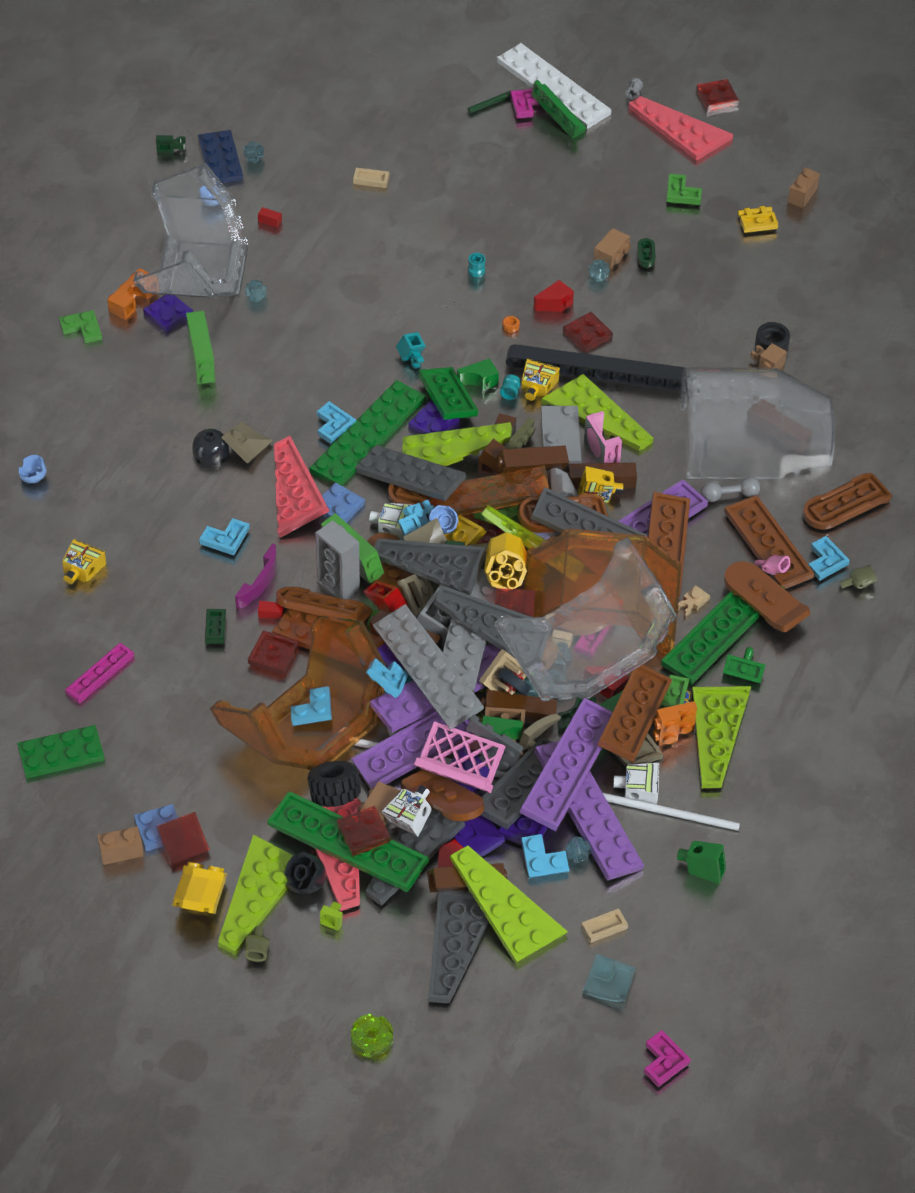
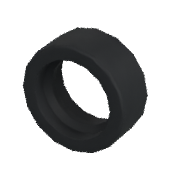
[755,322,790,351]

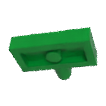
[723,647,766,684]

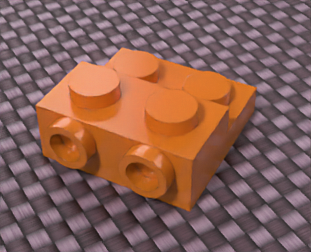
[652,701,697,745]

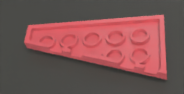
[628,96,733,161]
[274,436,330,538]
[314,798,360,911]

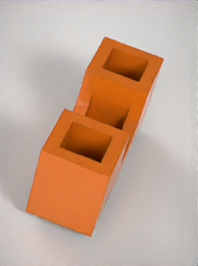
[107,268,158,320]

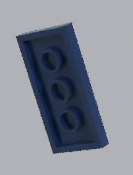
[198,130,243,185]

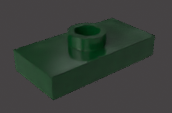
[205,609,226,644]

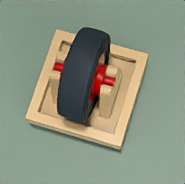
[479,649,531,696]

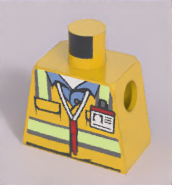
[521,359,560,401]
[578,466,623,503]
[62,539,106,584]

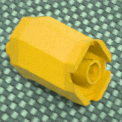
[484,532,527,592]
[172,862,227,914]

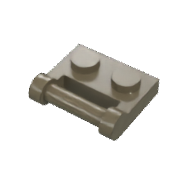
[397,574,435,616]

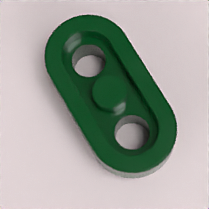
[637,238,656,268]

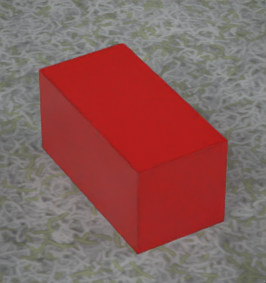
[258,207,282,228]
[258,601,284,619]

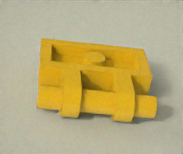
[737,206,778,233]

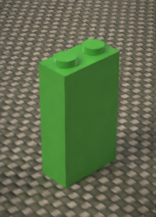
[186,311,215,384]
[321,513,384,584]

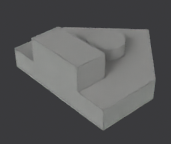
[550,467,579,497]

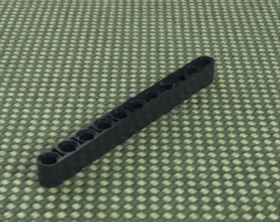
[506,344,702,393]

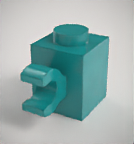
[396,332,426,369]

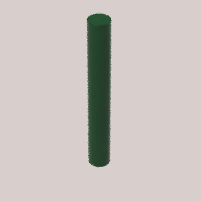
[467,90,511,114]

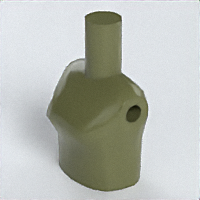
[840,565,877,589]
[245,927,270,962]

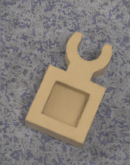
[677,586,710,617]

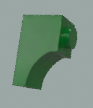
[457,358,499,390]
[479,716,523,745]

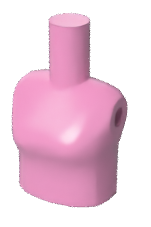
[754,555,790,575]

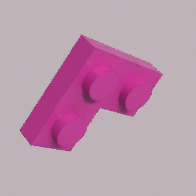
[510,89,540,118]
[644,1030,691,1087]

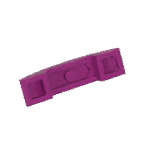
[235,543,277,609]

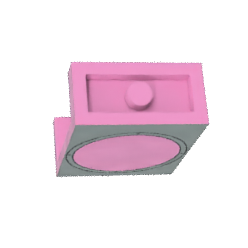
[584,411,622,463]

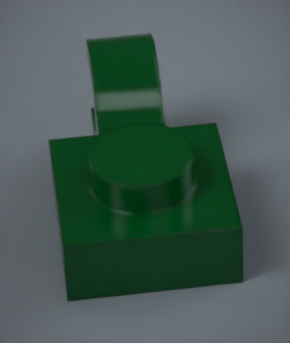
[156,135,186,153]

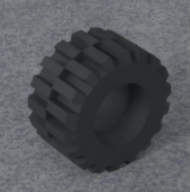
[307,760,361,807]

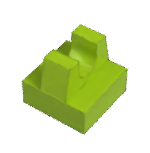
[320,901,343,931]

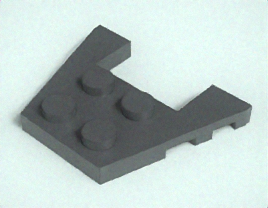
[450,715,523,771]

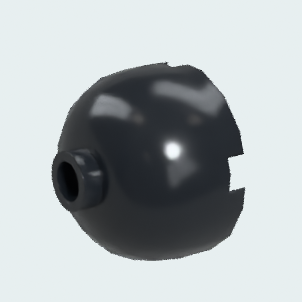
[192,429,229,465]
[285,852,326,894]

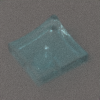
[583,954,636,1003]

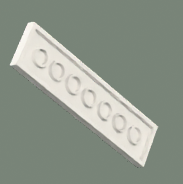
[497,43,611,129]

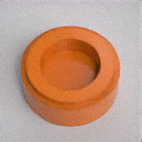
[502,316,520,333]

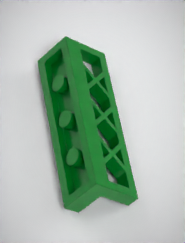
[531,80,586,139]

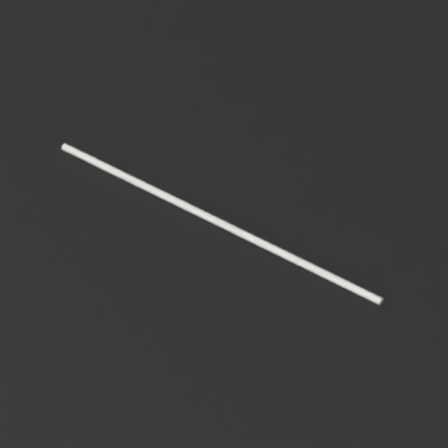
[348,736,740,831]

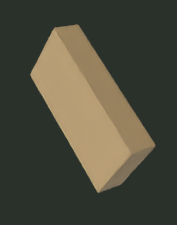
[353,168,389,188]
[581,908,628,943]

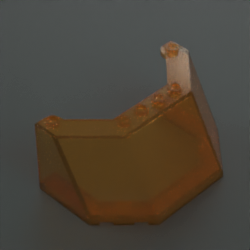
[521,529,682,654]
[210,615,388,770]

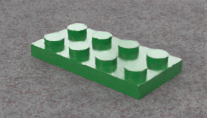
[418,367,479,420]
[17,725,105,779]

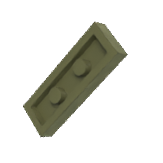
[507,418,535,449]

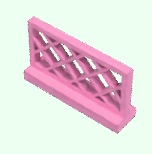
[414,721,506,793]

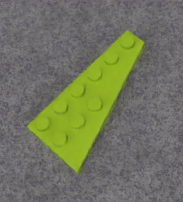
[541,374,654,451]
[402,422,512,466]
[482,505,585,582]
[692,686,751,788]
[218,834,293,956]
[449,846,568,964]

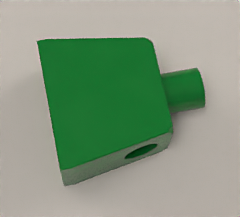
[677,841,726,884]

